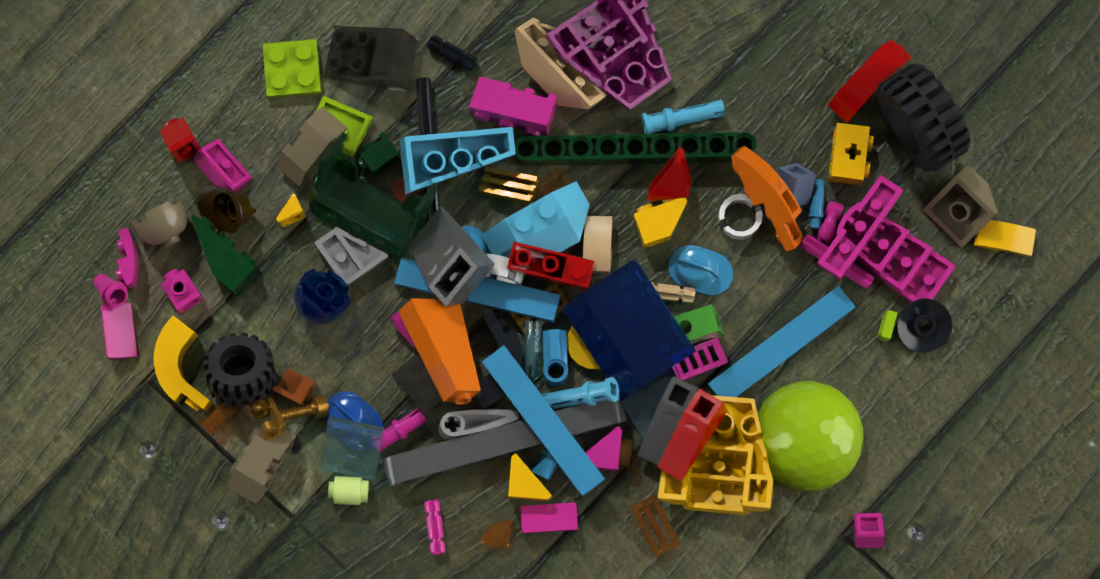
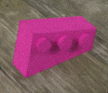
[469,77,557,136]

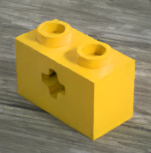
[828,123,873,185]

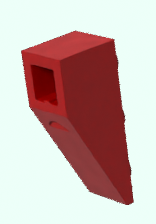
[507,242,595,292]
[657,388,726,482]

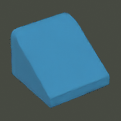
[531,448,558,482]

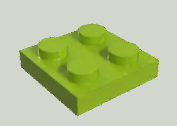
[263,39,322,99]

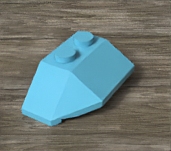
[481,181,590,258]

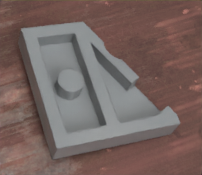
[314,227,389,288]

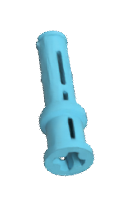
[641,99,725,134]
[541,377,619,409]

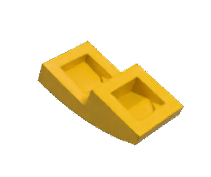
[974,220,1036,257]

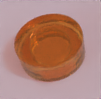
[619,439,632,468]

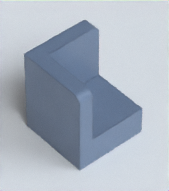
[777,163,816,206]

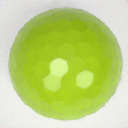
[758,381,863,491]

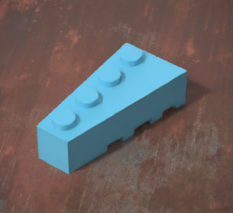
[399,127,516,195]

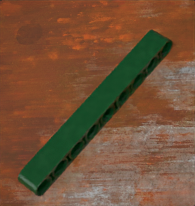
[514,132,757,166]

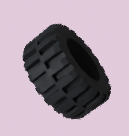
[875,64,971,172]

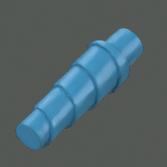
[808,179,825,230]

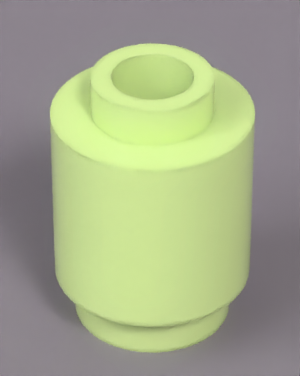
[328,476,369,505]

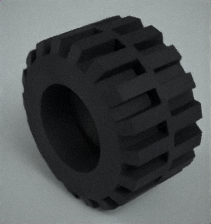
[203,332,276,409]

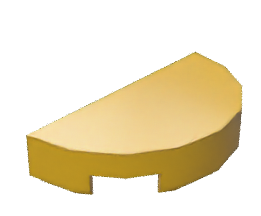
[567,320,609,370]

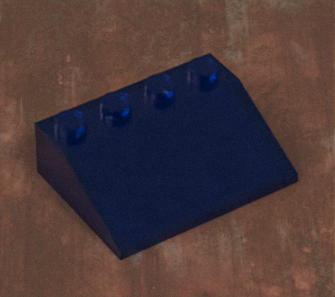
[562,259,696,401]

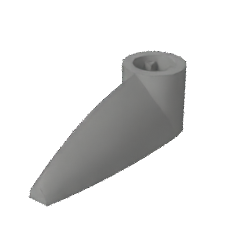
[438,409,519,441]

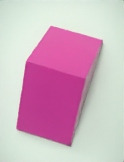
[586,426,622,472]

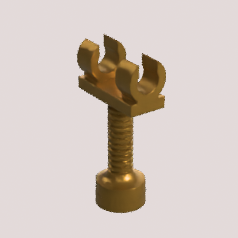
[251,395,329,440]

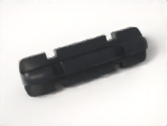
[427,35,478,71]

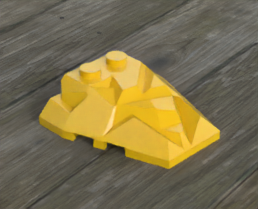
[658,395,773,515]

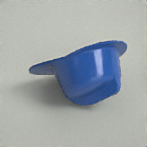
[324,391,384,450]

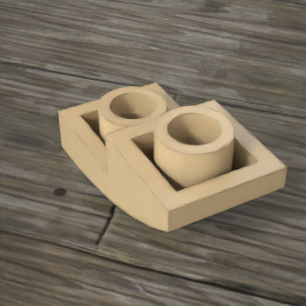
[583,216,613,274]

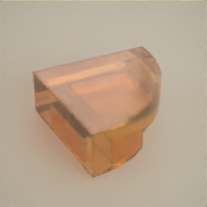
[481,520,512,548]

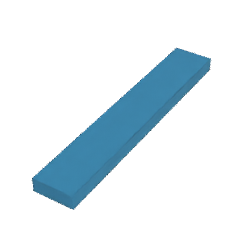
[394,257,561,323]
[708,286,855,397]
[482,345,605,496]

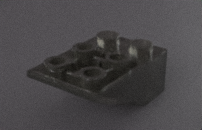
[324,26,418,91]

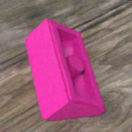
[193,138,252,191]
[101,303,138,361]
[521,503,578,534]

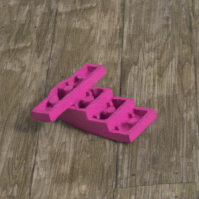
[818,175,956,302]

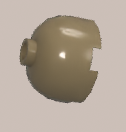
[130,197,188,248]

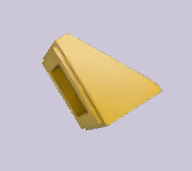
[276,193,306,228]

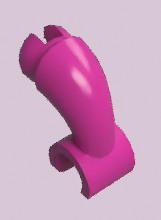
[817,201,844,244]

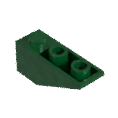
[191,214,258,296]

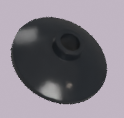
[897,298,952,353]

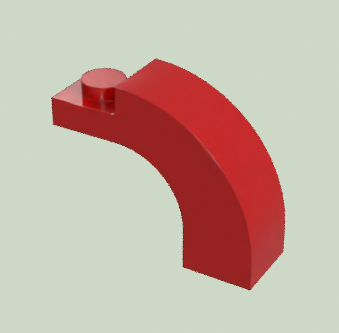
[827,39,911,123]

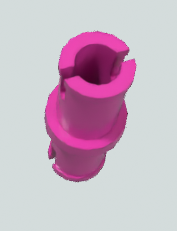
[372,407,427,452]

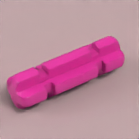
[424,500,446,555]

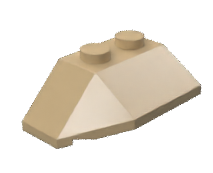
[514,17,607,109]

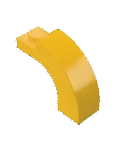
[154,315,214,412]

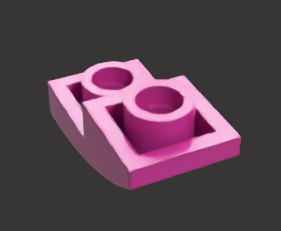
[116,227,139,290]

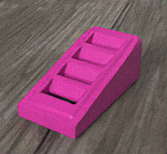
[667,337,728,381]

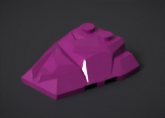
[545,0,672,111]

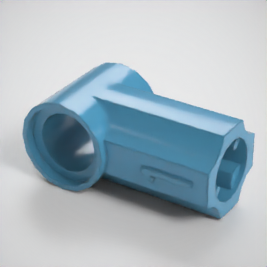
[542,329,568,387]

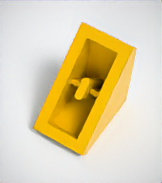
[508,453,552,501]

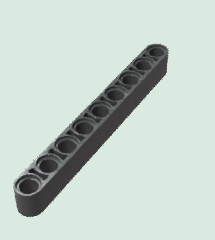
[382,394,628,487]

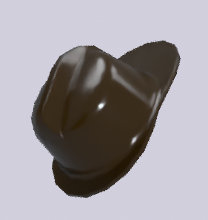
[198,185,256,233]

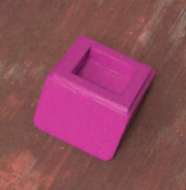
[854,513,885,548]

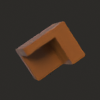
[272,369,317,406]

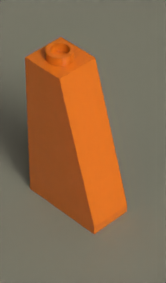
[399,299,481,405]

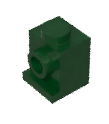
[357,132,401,178]

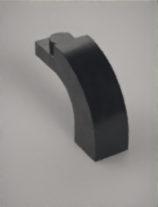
[475,310,522,409]

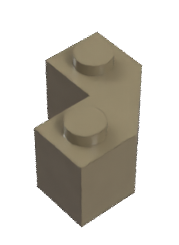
[276,107,347,187]
[227,419,296,504]

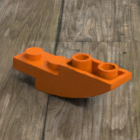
[731,146,804,252]

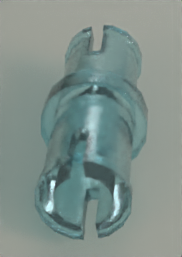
[521,320,543,377]

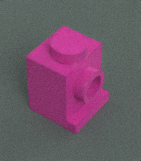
[160,269,204,314]

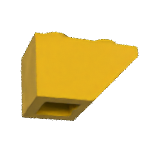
[633,197,687,249]

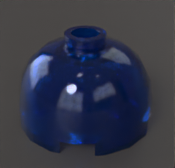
[294,269,351,325]

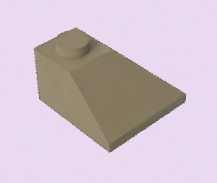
[923,164,998,248]

